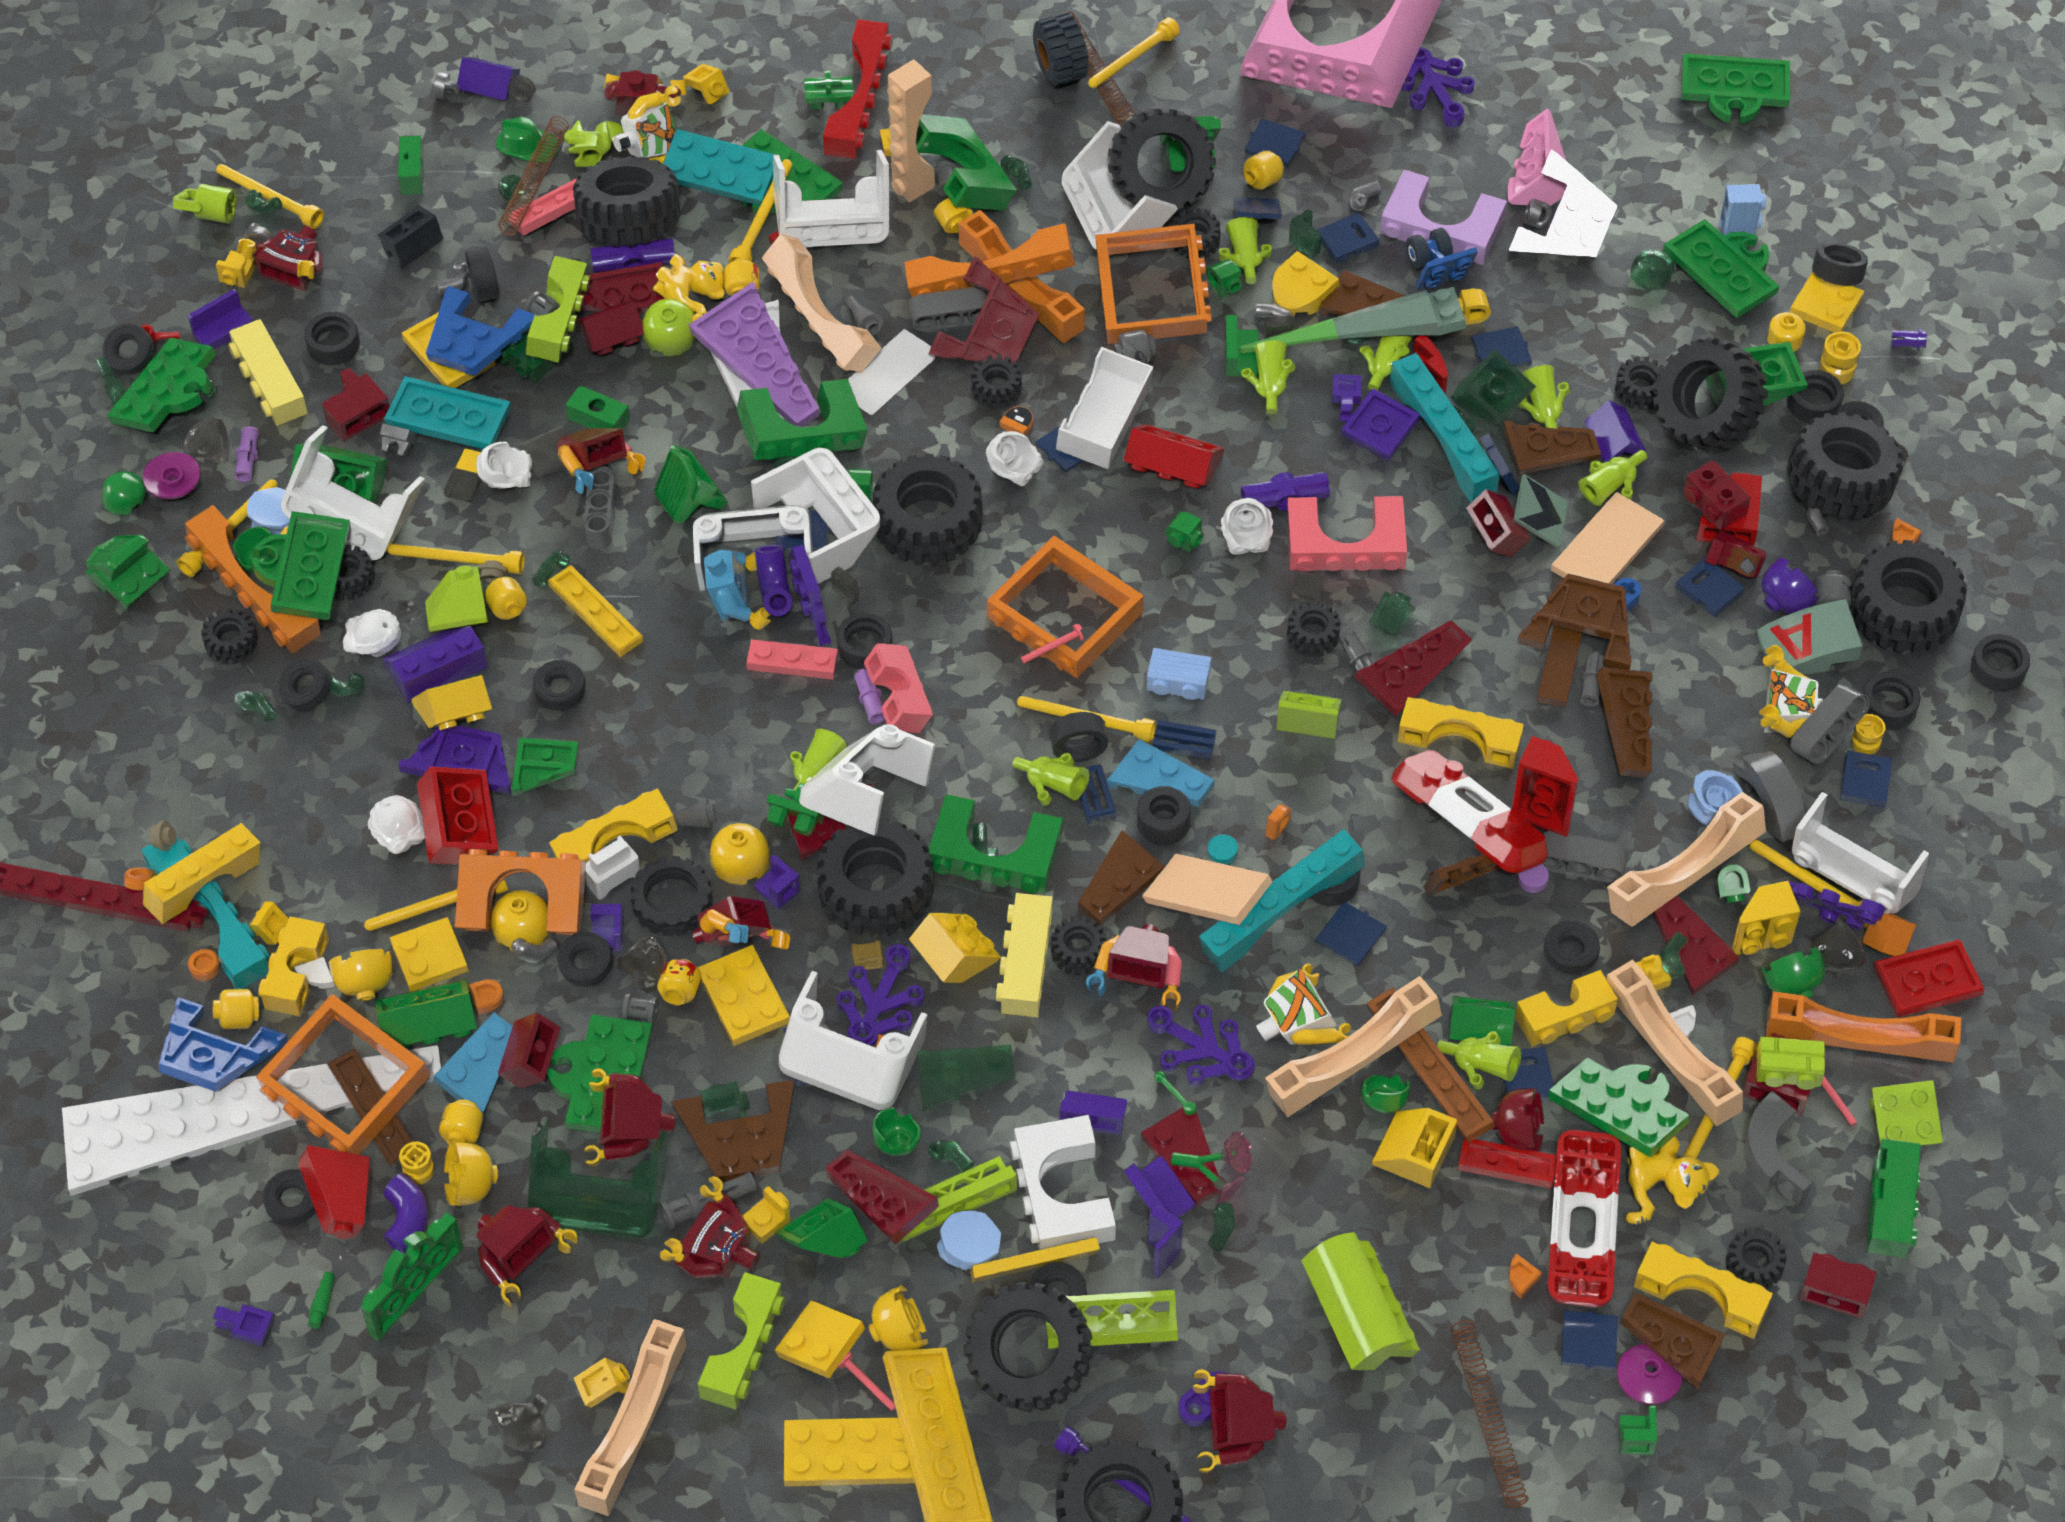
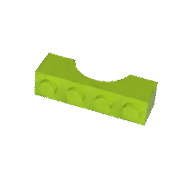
[526,256,590,363]
[698,1272,785,1410]

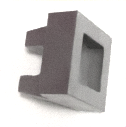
[380,423,418,457]

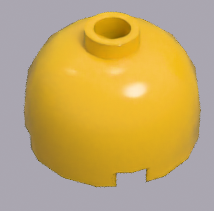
[709,823,771,885]
[491,890,550,951]
[329,949,392,1001]
[444,1142,498,1206]
[869,1285,928,1351]

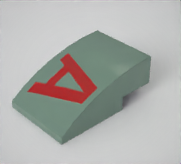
[1756,599,1863,675]

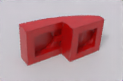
[1413,335,1448,394]

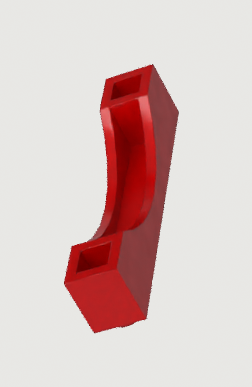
[823,19,893,159]

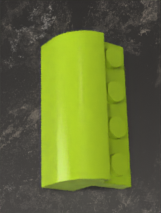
[1301,1232,1420,1370]

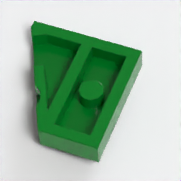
[511,737,579,795]

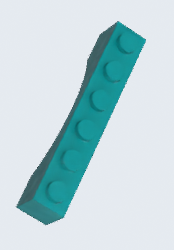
[1389,353,1500,503]
[1199,829,1365,973]
[141,837,270,989]

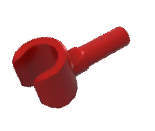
[141,324,180,345]

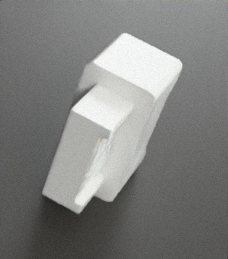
[585,836,640,899]

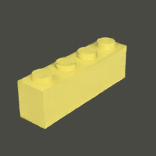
[228,319,308,426]
[996,893,1053,1017]

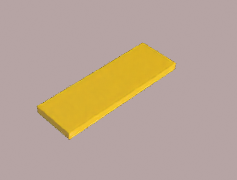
[883,1347,993,1522]

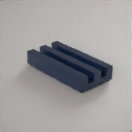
[1152,720,1216,760]
[1079,764,1116,824]

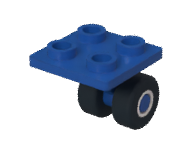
[1406,227,1478,289]

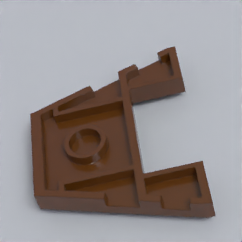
[1518,573,1631,670]
[673,1080,795,1182]

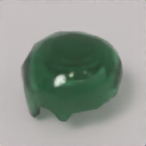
[1630,248,1674,290]

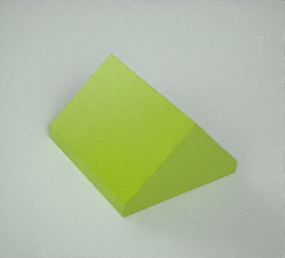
[1276,690,1342,739]

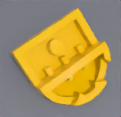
[1272,251,1339,316]

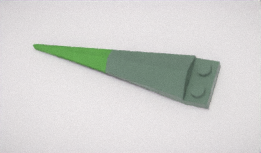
[1239,287,1467,354]

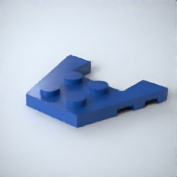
[426,286,538,376]
[159,997,287,1092]

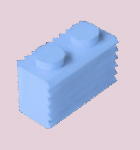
[1719,184,1766,235]
[1147,648,1211,700]

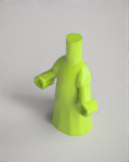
[1219,217,1272,284]
[1359,335,1413,391]
[1241,340,1296,414]
[1515,365,1570,428]
[1578,450,1647,506]
[790,728,847,799]
[1012,753,1090,806]
[1437,1031,1521,1090]

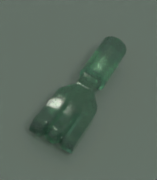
[95,357,126,405]

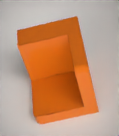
[1863,913,1916,956]

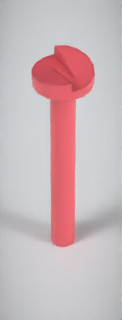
[1021,624,1084,664]
[1821,1076,1857,1126]
[838,1351,896,1411]

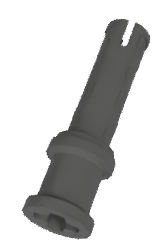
[659,1172,757,1229]

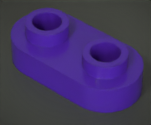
[1178,1371,1226,1427]

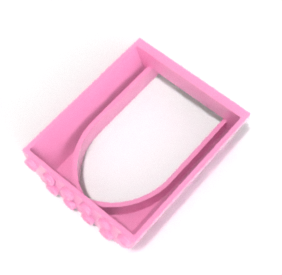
[1241,0,1442,108]

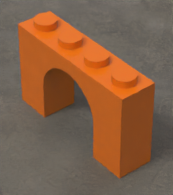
[455,849,586,935]

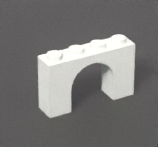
[1009,1115,1116,1250]

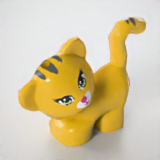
[652,254,725,322]
[1626,1137,1719,1224]

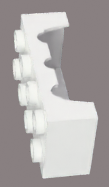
[1056,347,1153,469]

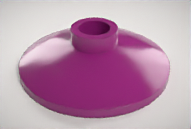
[143,452,201,499]
[1617,1344,1682,1405]

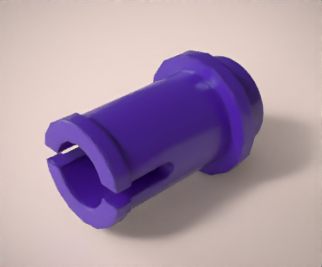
[1891,328,1927,350]

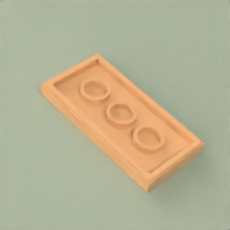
[1551,492,1664,584]
[1142,854,1273,925]

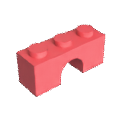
[864,643,933,733]

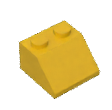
[411,675,492,731]

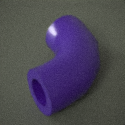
[754,544,793,616]
[383,1173,429,1254]

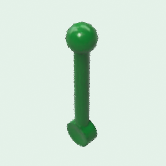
[1154,1071,1196,1115]

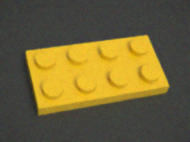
[784,1418,915,1486]

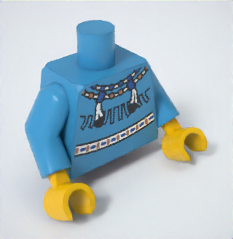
[704,549,771,630]

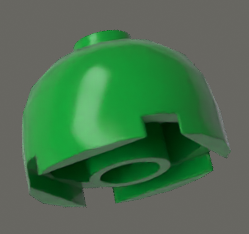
[1761,947,1825,999]

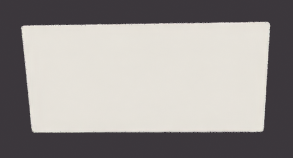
[848,329,935,415]

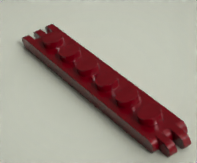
[0,862,208,931]

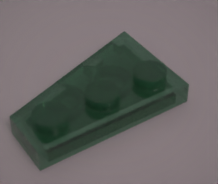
[918,1045,1014,1112]

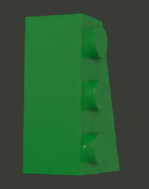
[1867,1138,1921,1258]

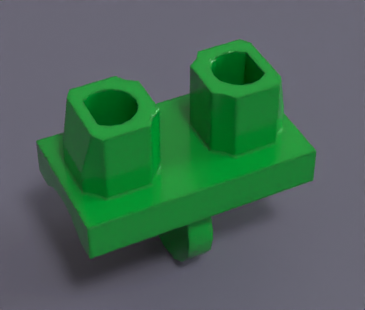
[804,70,853,109]
[766,783,825,836]

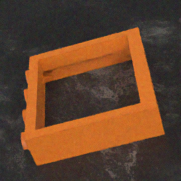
[1095,224,1212,344]
[987,536,1144,678]
[256,994,430,1155]

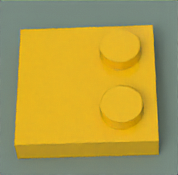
[1790,272,1864,332]
[389,917,469,992]
[775,1300,865,1378]

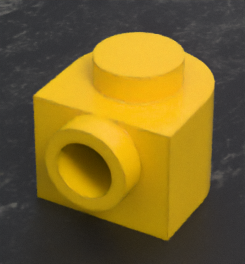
[933,198,972,233]
[1458,288,1491,325]

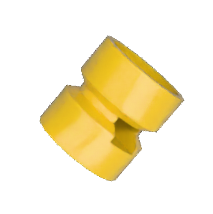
[1819,331,1861,384]

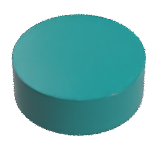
[1208,834,1238,865]

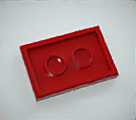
[1873,939,1985,1018]

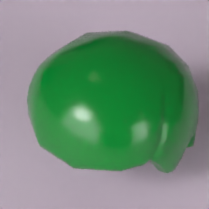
[102,471,147,515]
[233,526,274,573]
[1361,1074,1410,1114]
[873,1107,921,1157]

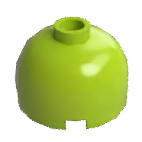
[642,299,695,356]

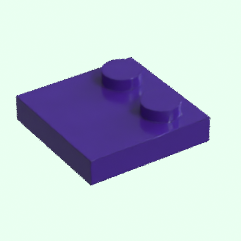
[1341,388,1420,461]

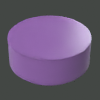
[1518,864,1549,893]

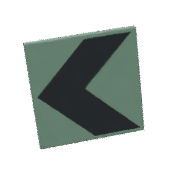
[1513,474,1568,548]

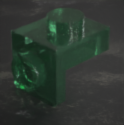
[1289,208,1322,258]
[1369,591,1416,637]
[700,1081,750,1118]

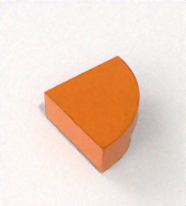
[1892,518,1922,544]
[1509,1253,1542,1299]

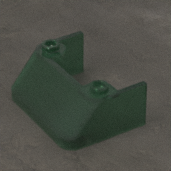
[527,1117,668,1238]

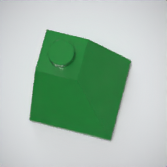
[775,1198,868,1258]

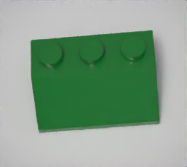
[290,442,387,504]
[375,979,477,1049]

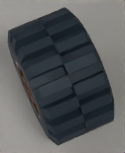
[1033,12,1088,86]

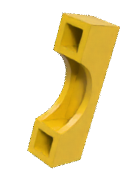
[1398,697,1524,769]
[549,788,678,863]
[143,823,261,924]
[1634,1242,1773,1339]

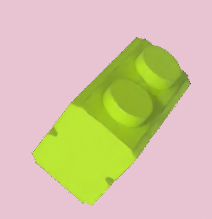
[1757,1036,1825,1090]

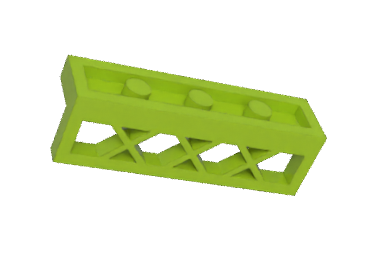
[901,1156,1017,1242]
[1046,1290,1178,1349]

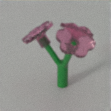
[1171,1132,1253,1209]

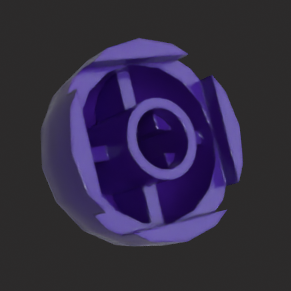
[1761,558,1820,615]

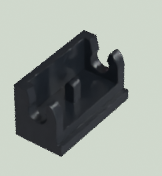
[377,205,444,268]

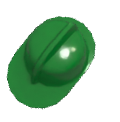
[496,117,559,163]

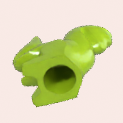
[564,121,624,167]

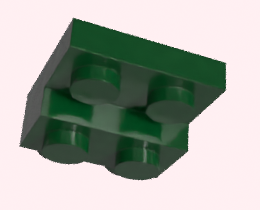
[496,328,573,383]

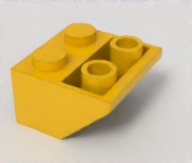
[1732,881,1800,955]
[909,913,1001,983]
[1372,1108,1457,1188]

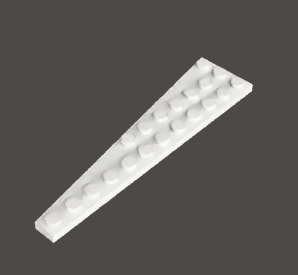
[62,1045,441,1196]

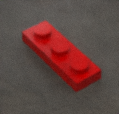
[1458,1139,1556,1189]

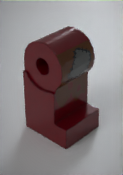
[1705,531,1767,578]

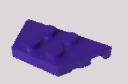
[788,545,831,647]
[398,725,511,794]

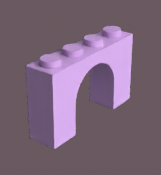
[1380,170,1507,265]

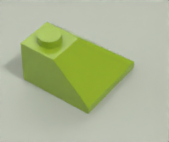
[425,565,488,632]

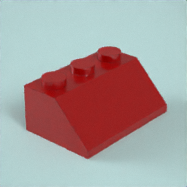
[1123,424,1225,488]
[1512,736,1579,837]
[417,766,499,865]

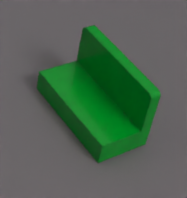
[1225,315,1259,377]
[1449,996,1515,1046]

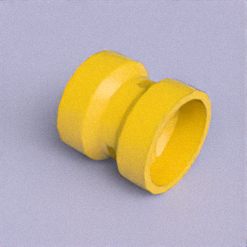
[1851,714,1885,754]
[399,1142,435,1184]

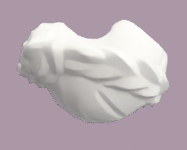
[986,431,1044,486]
[476,442,532,489]
[1221,498,1273,555]
[343,609,401,657]
[368,795,425,855]

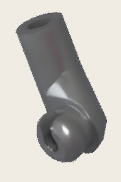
[1349,181,1381,211]
[436,261,470,296]
[1256,304,1293,328]
[1806,506,1829,536]
[511,937,559,964]

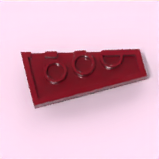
[557,262,665,313]
[1353,620,1472,717]
[825,1150,939,1244]

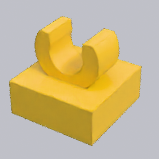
[248,901,289,945]
[1636,954,1672,991]

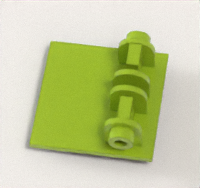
[1868,1080,1943,1146]

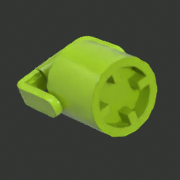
[173,184,237,224]

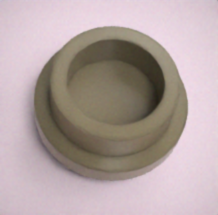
[478,560,507,584]
[150,821,176,851]

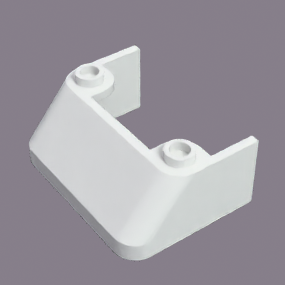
[1062,121,1178,249]
[773,150,889,247]
[281,425,425,560]
[751,448,880,584]
[693,505,813,591]
[799,724,936,835]
[1792,792,1929,914]
[779,971,927,1110]

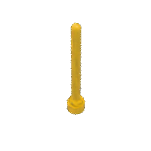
[1088,17,1180,88]
[728,159,792,263]
[216,164,324,229]
[176,479,278,577]
[388,544,525,575]
[1017,696,1156,743]
[1749,839,1869,928]
[364,879,508,931]
[1683,1037,1758,1158]

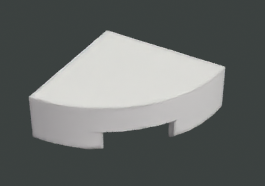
[294,957,335,989]
[1669,1005,1696,1038]

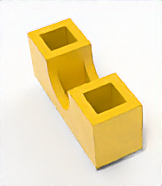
[258,916,329,1016]
[1515,970,1618,1047]

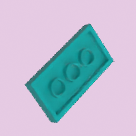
[663,129,776,206]
[384,376,511,449]

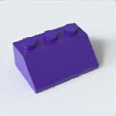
[382,625,488,703]

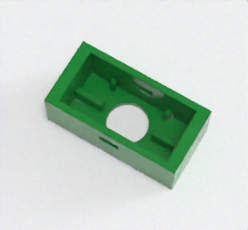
[398,135,424,195]
[565,385,630,430]

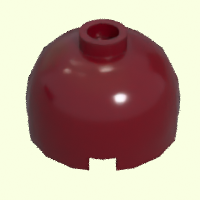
[1492,1088,1544,1151]

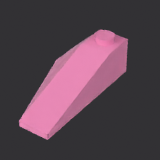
[1508,108,1567,206]

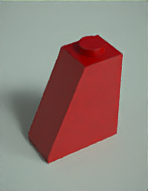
[1696,472,1762,546]
[298,1145,370,1239]

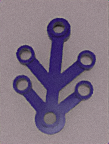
[1401,47,1475,127]
[1783,880,1886,930]
[837,944,924,1046]
[1148,1005,1255,1086]

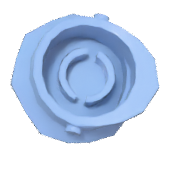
[247,487,290,535]
[1688,770,1742,826]
[937,1211,1001,1270]

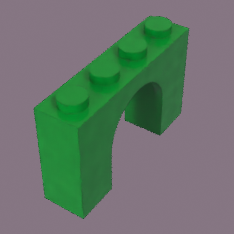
[916,114,1017,211]
[736,379,867,460]
[929,794,1063,894]

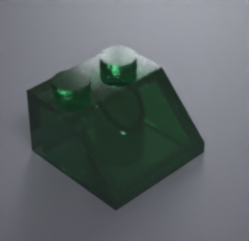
[1450,349,1536,424]

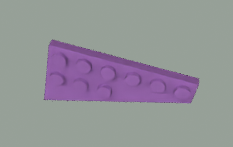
[689,282,819,427]

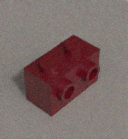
[577,301,644,355]
[1683,460,1751,530]
[1466,489,1531,557]
[498,1012,561,1089]
[1799,1252,1877,1319]

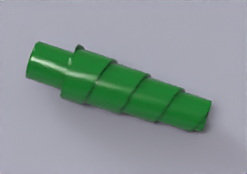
[307,1271,335,1329]

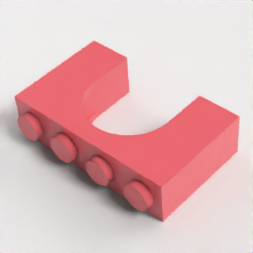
[1287,496,1407,572]

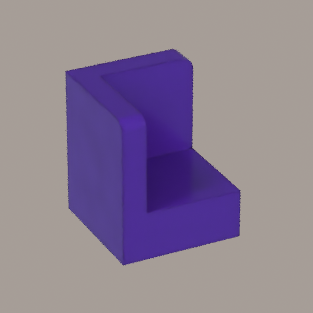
[754,855,800,910]
[590,904,624,951]

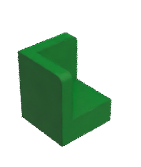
[1619,1406,1657,1455]

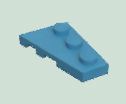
[1107,739,1215,807]
[433,1012,513,1114]

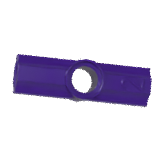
[590,238,675,272]
[1240,472,1330,511]

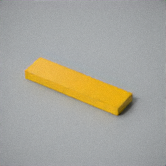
[548,565,643,657]
[970,1237,1100,1283]

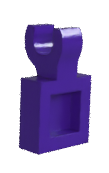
[1332,374,1362,422]
[213,1304,274,1346]

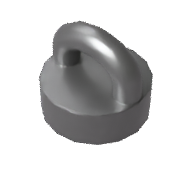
[433,72,460,100]
[1523,198,1552,228]
[243,223,272,243]

